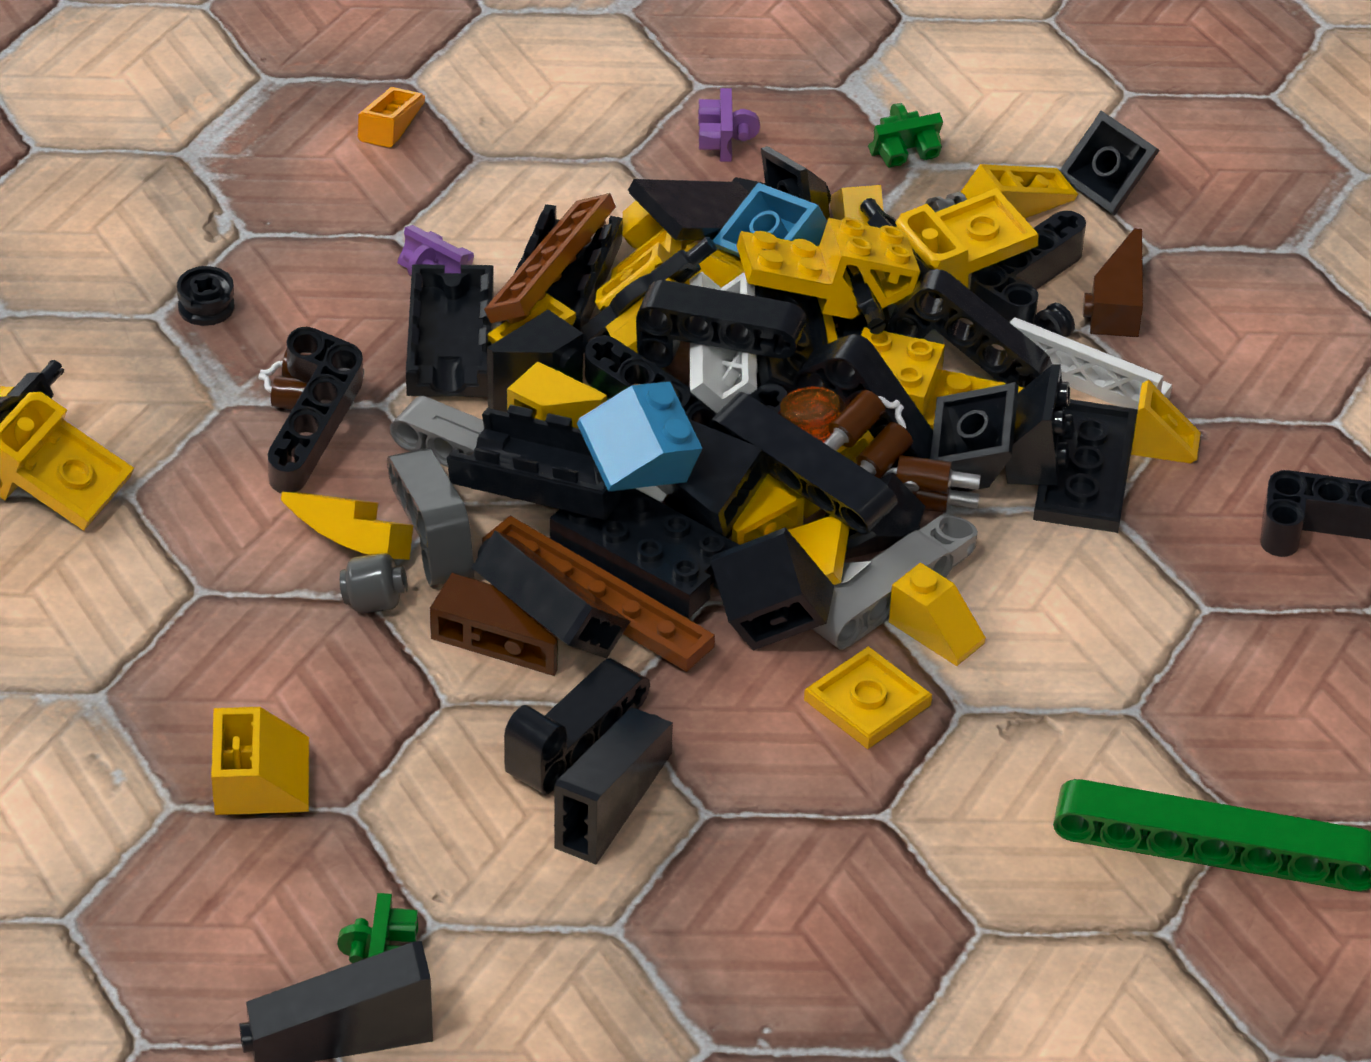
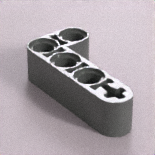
[387,448,474,586]

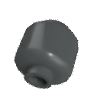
[339,553,408,614]

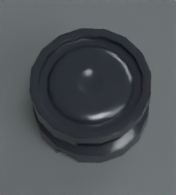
[177,266,235,326]

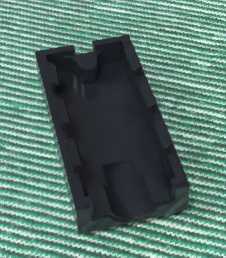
[501,204,623,333]
[406,264,494,397]
[446,404,622,520]
[550,488,739,619]

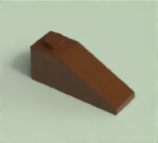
[1083,228,1143,337]
[430,573,558,676]

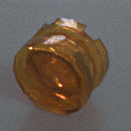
[780,386,841,443]

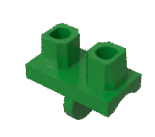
[868,103,943,168]
[337,893,418,963]

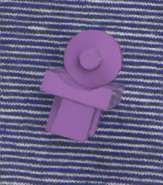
[698,88,760,162]
[398,225,474,276]

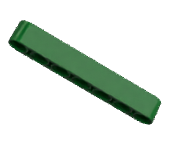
[1053,779,1371,892]

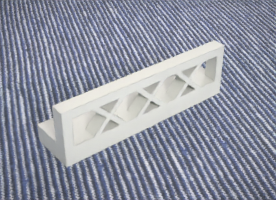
[689,272,757,413]
[1010,317,1172,409]

